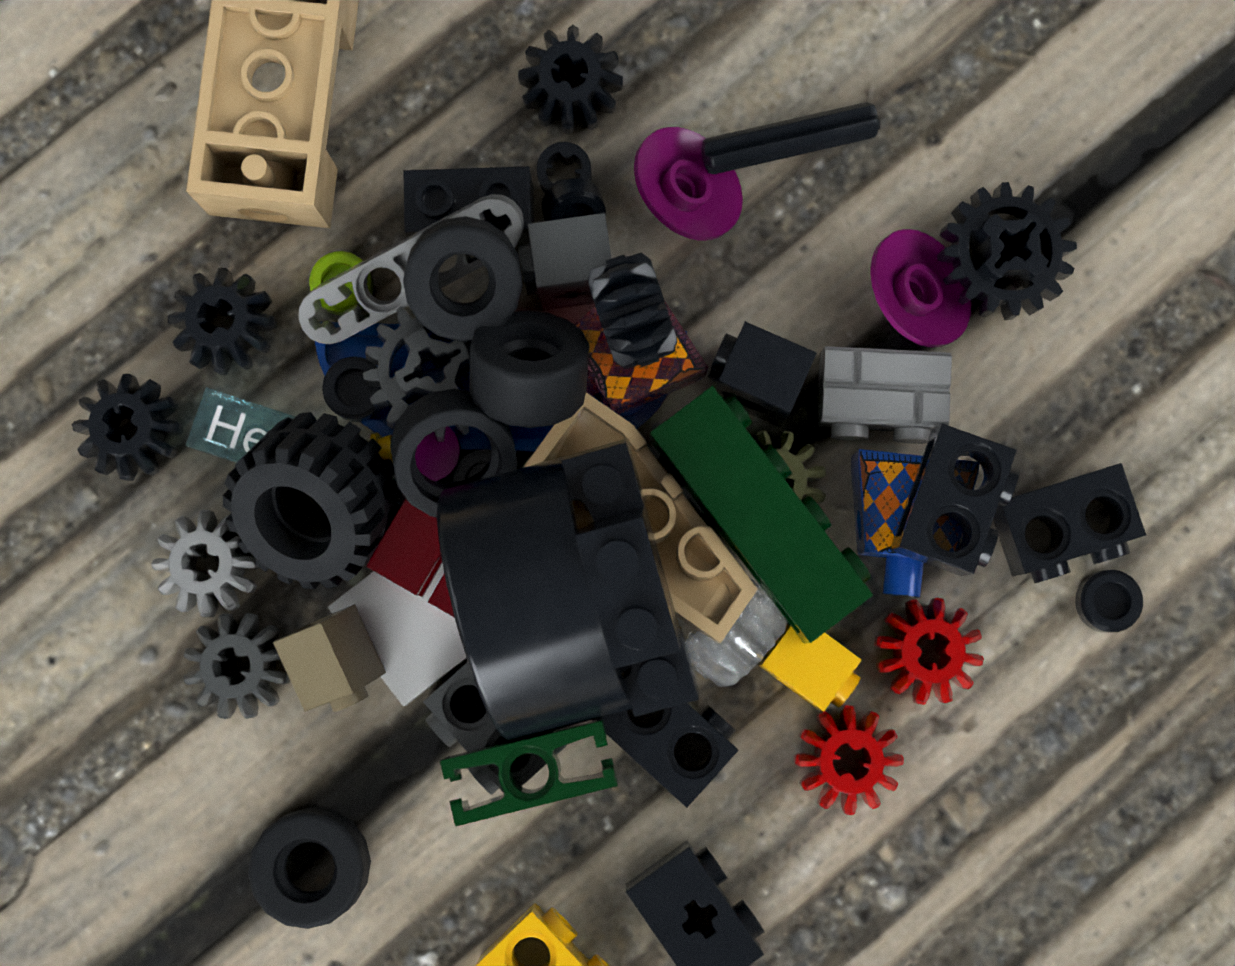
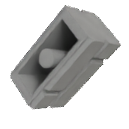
[816,346,952,444]

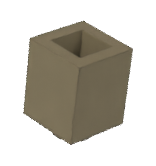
[273,604,386,712]

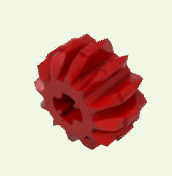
[874,598,984,705]
[794,705,904,815]

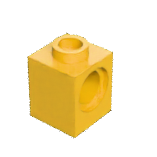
[757,623,861,712]

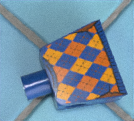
[851,449,979,598]

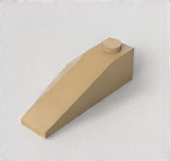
[524,393,758,644]

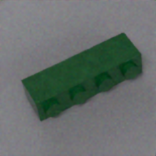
[649,385,873,644]

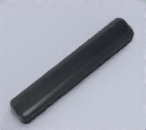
[701,102,880,174]

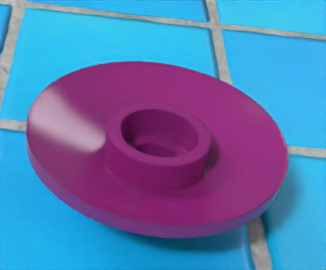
[634,127,743,241]
[870,229,971,348]

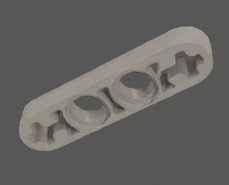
[299,194,524,344]

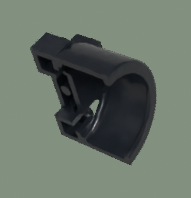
[437,438,699,741]

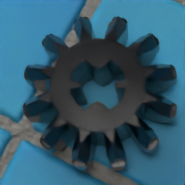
[518,25,623,135]
[588,252,677,369]
[167,268,277,375]
[71,374,184,481]

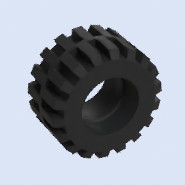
[222,412,403,590]

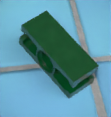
[440,718,618,827]

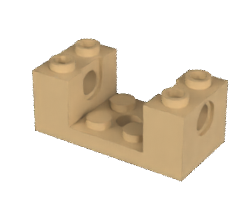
[186,0,359,228]

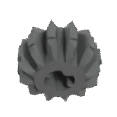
[183,613,291,719]

